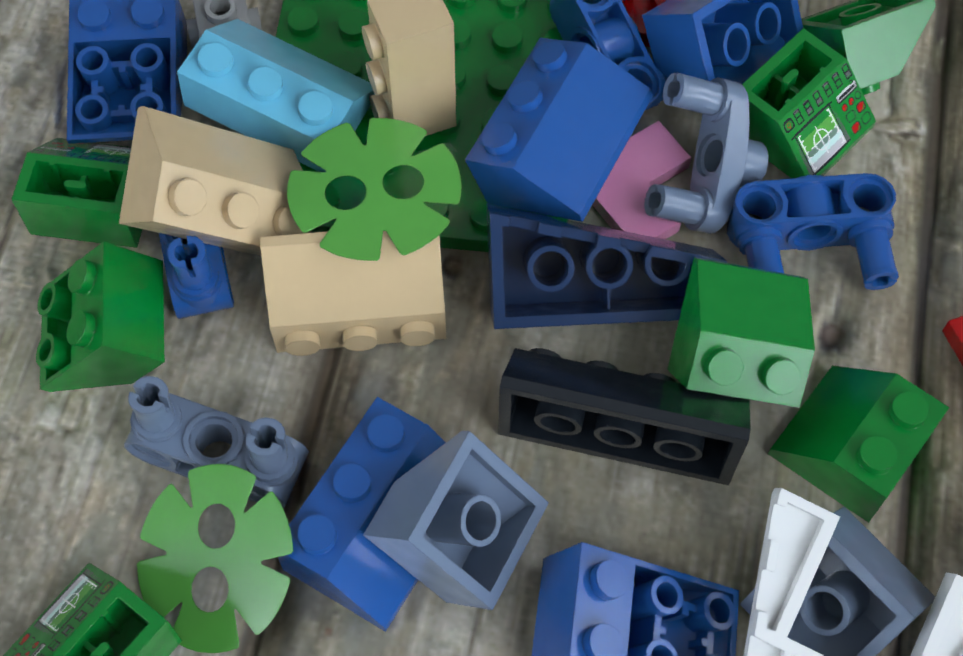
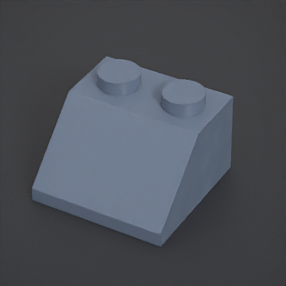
[363,431,549,610]
[740,506,935,656]

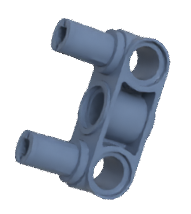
[124,376,309,508]

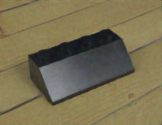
[498,348,751,486]

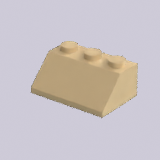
[362,0,456,136]
[119,106,311,256]
[260,231,446,356]

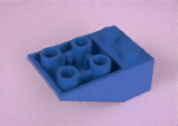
[67,0,187,144]
[532,542,739,656]

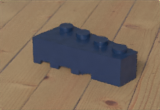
[486,203,727,329]

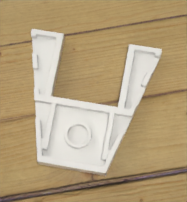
[743,488,963,656]

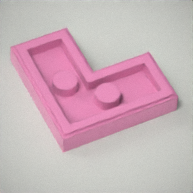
[592,121,691,240]

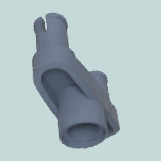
[644,73,769,234]

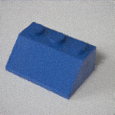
[642,0,803,84]
[465,38,653,222]
[278,397,446,632]

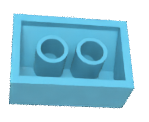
[177,19,375,172]

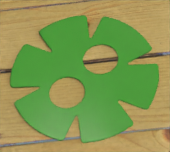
[287,118,462,261]
[137,464,293,653]

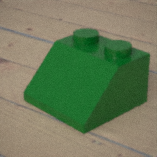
[667,257,815,408]
[768,365,950,523]

